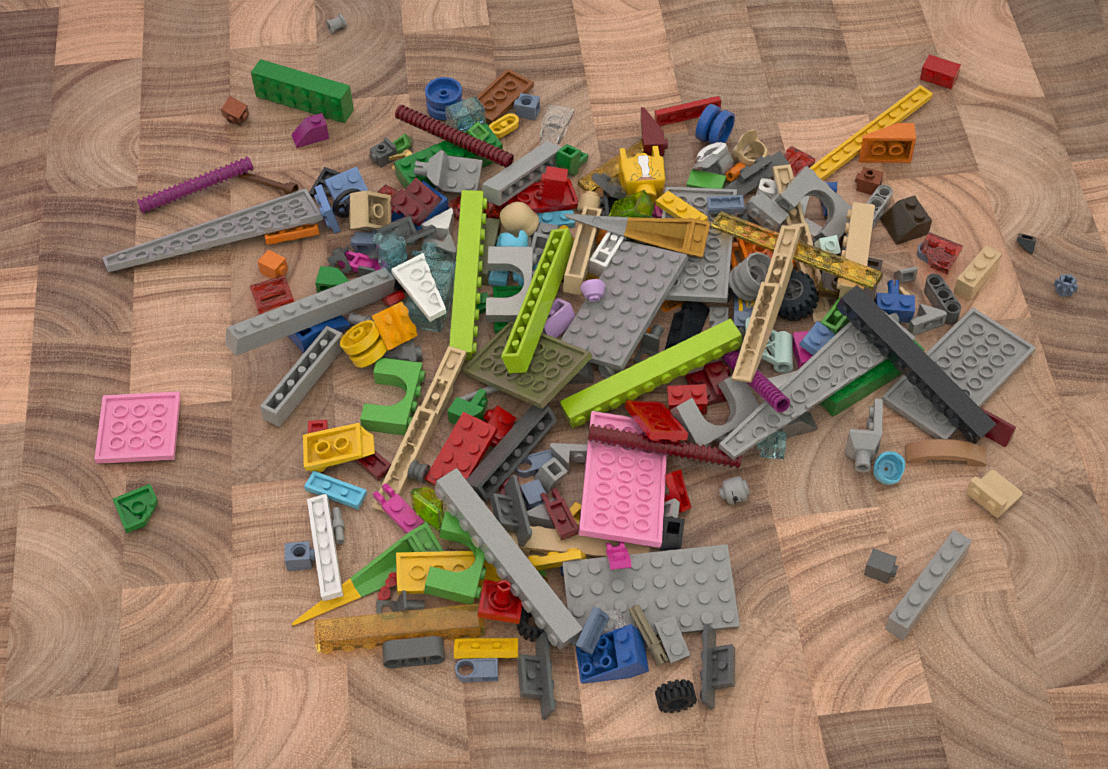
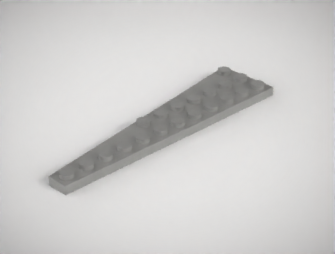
[102,188,323,272]
[718,312,916,460]

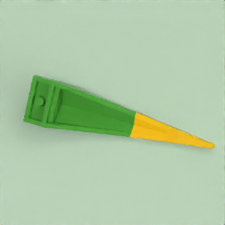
[292,522,444,626]

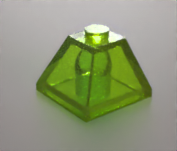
[608,189,655,218]
[410,487,445,532]

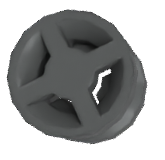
[407,460,430,483]

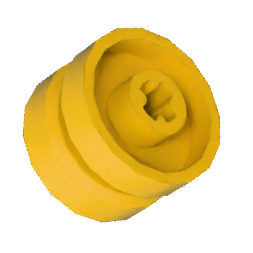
[340,320,387,368]

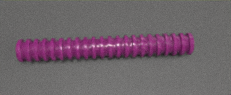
[137,156,254,214]
[721,350,790,413]

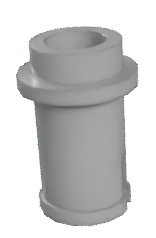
[348,312,373,325]

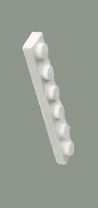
[307,494,344,601]

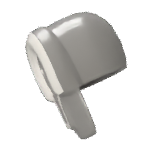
[692,142,733,176]

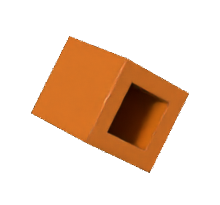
[257,250,288,282]

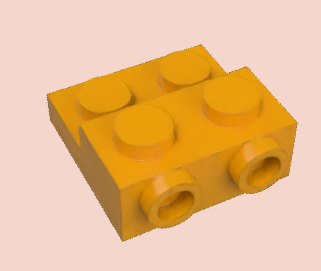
[372,302,418,350]

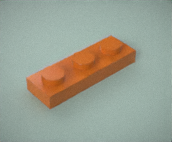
[264,223,319,245]

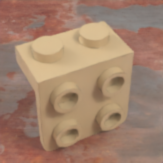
[966,470,1023,519]

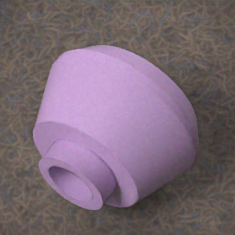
[580,279,606,302]

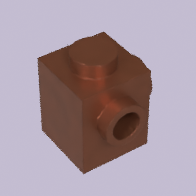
[221,96,249,125]
[855,167,884,195]

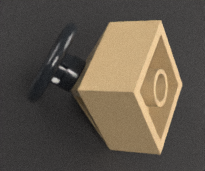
[332,188,391,233]

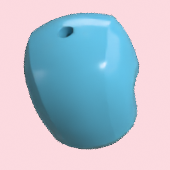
[497,230,528,247]
[873,451,905,485]

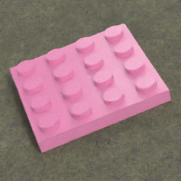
[95,392,181,464]

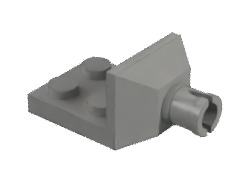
[414,150,483,194]
[845,399,883,472]

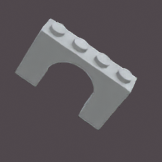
[774,166,852,240]
[486,246,537,322]
[670,376,759,447]

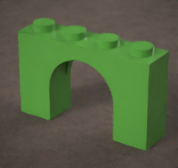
[360,358,426,435]
[424,511,487,605]

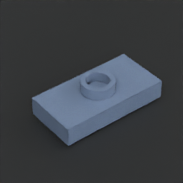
[707,195,744,214]
[576,607,609,655]

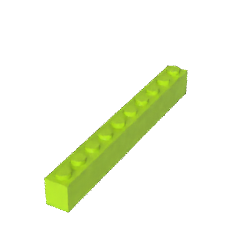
[449,190,487,361]
[501,228,574,373]
[560,318,742,428]

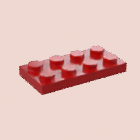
[506,179,579,213]
[625,400,688,442]
[424,412,498,486]

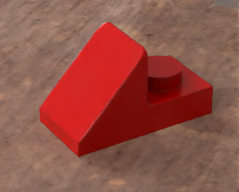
[664,469,692,513]

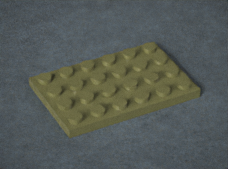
[461,320,592,409]

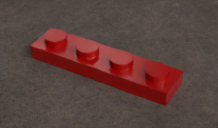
[654,96,721,126]

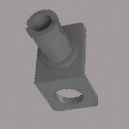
[633,324,664,364]
[376,590,425,621]

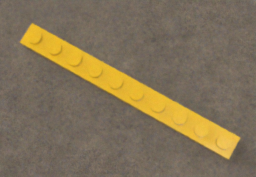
[810,85,933,181]

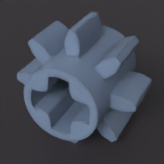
[1054,274,1078,297]

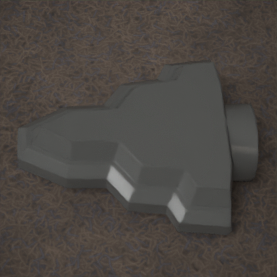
[381,338,423,362]

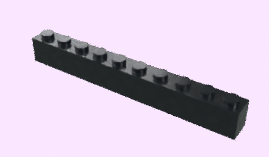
[836,285,996,444]

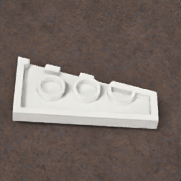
[391,253,446,322]

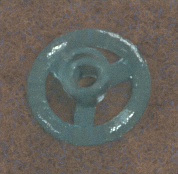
[411,242,447,259]

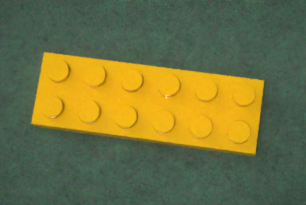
[396,551,502,594]

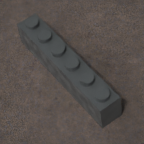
[466,405,557,501]

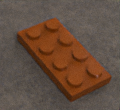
[466,68,534,124]

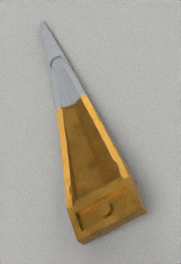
[564,214,711,259]

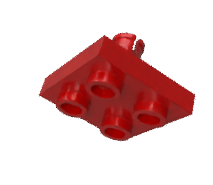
[477,579,522,624]

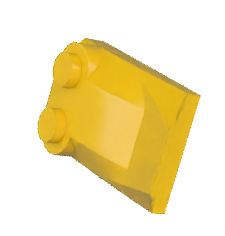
[303,423,375,473]

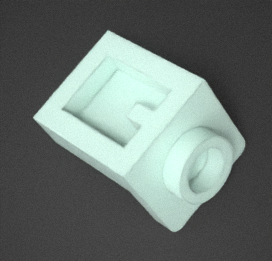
[814,235,841,257]

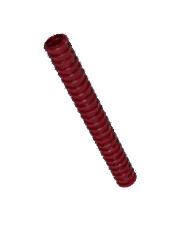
[395,104,514,168]
[588,424,742,469]

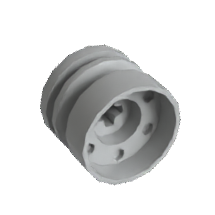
[729,252,771,301]

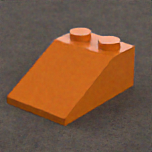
[859,123,916,163]

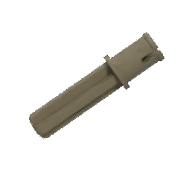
[629,605,669,666]

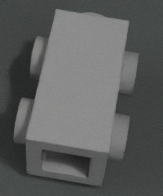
[746,192,789,233]

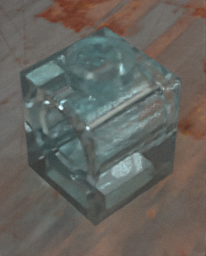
[757,431,786,459]

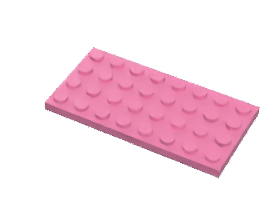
[578,411,667,548]

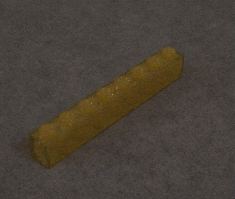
[314,604,486,653]

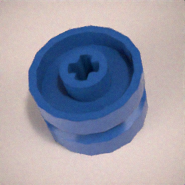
[425,77,463,120]
[695,104,735,144]

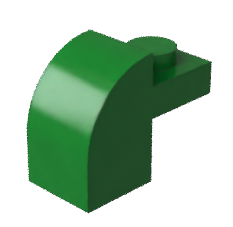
[556,144,589,175]
[447,388,488,425]

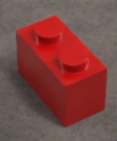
[920,54,961,90]
[538,166,568,207]

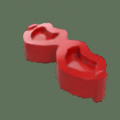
[377,572,397,600]

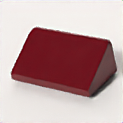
[981,408,1016,447]

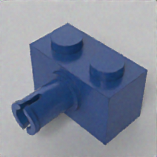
[874,280,915,323]

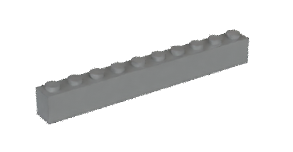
[225,268,395,356]
[435,468,583,650]

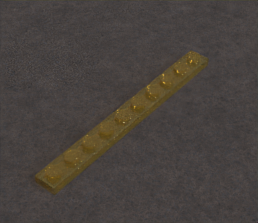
[711,211,883,290]

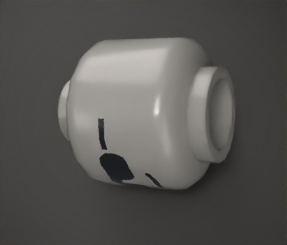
[719,476,750,505]

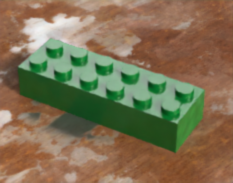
[251,59,354,123]
[394,123,503,190]
[820,340,924,417]

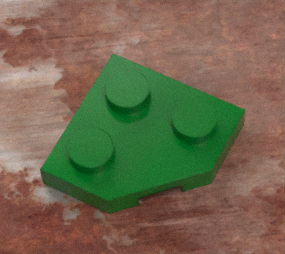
[113,484,158,533]

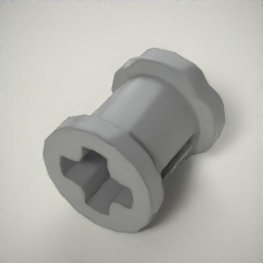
[326,14,347,34]

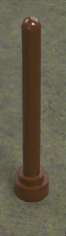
[238,172,299,195]

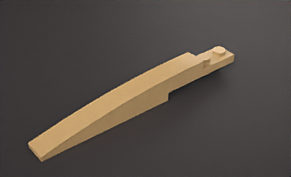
[772,164,830,323]
[732,225,801,383]
[372,346,467,513]

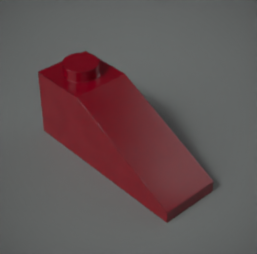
[640,107,668,156]

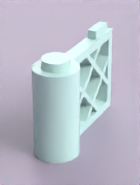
[746,317,793,373]

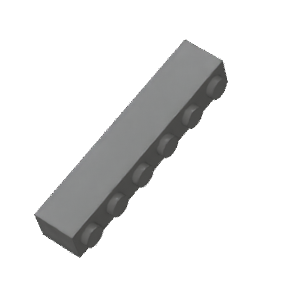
[482,141,562,206]
[260,326,343,427]
[885,530,972,641]

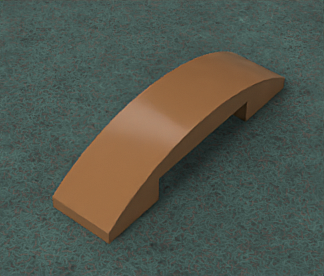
[905,439,987,467]

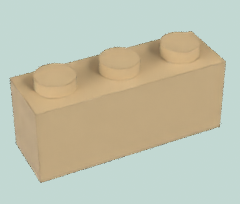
[953,246,1002,301]

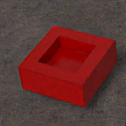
[382,291,406,306]
[308,420,328,434]

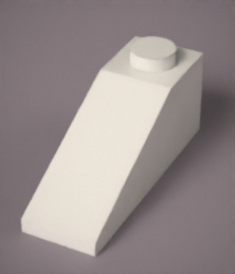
[589,231,627,277]

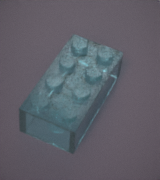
[405,257,456,332]

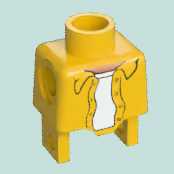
[618,146,665,206]

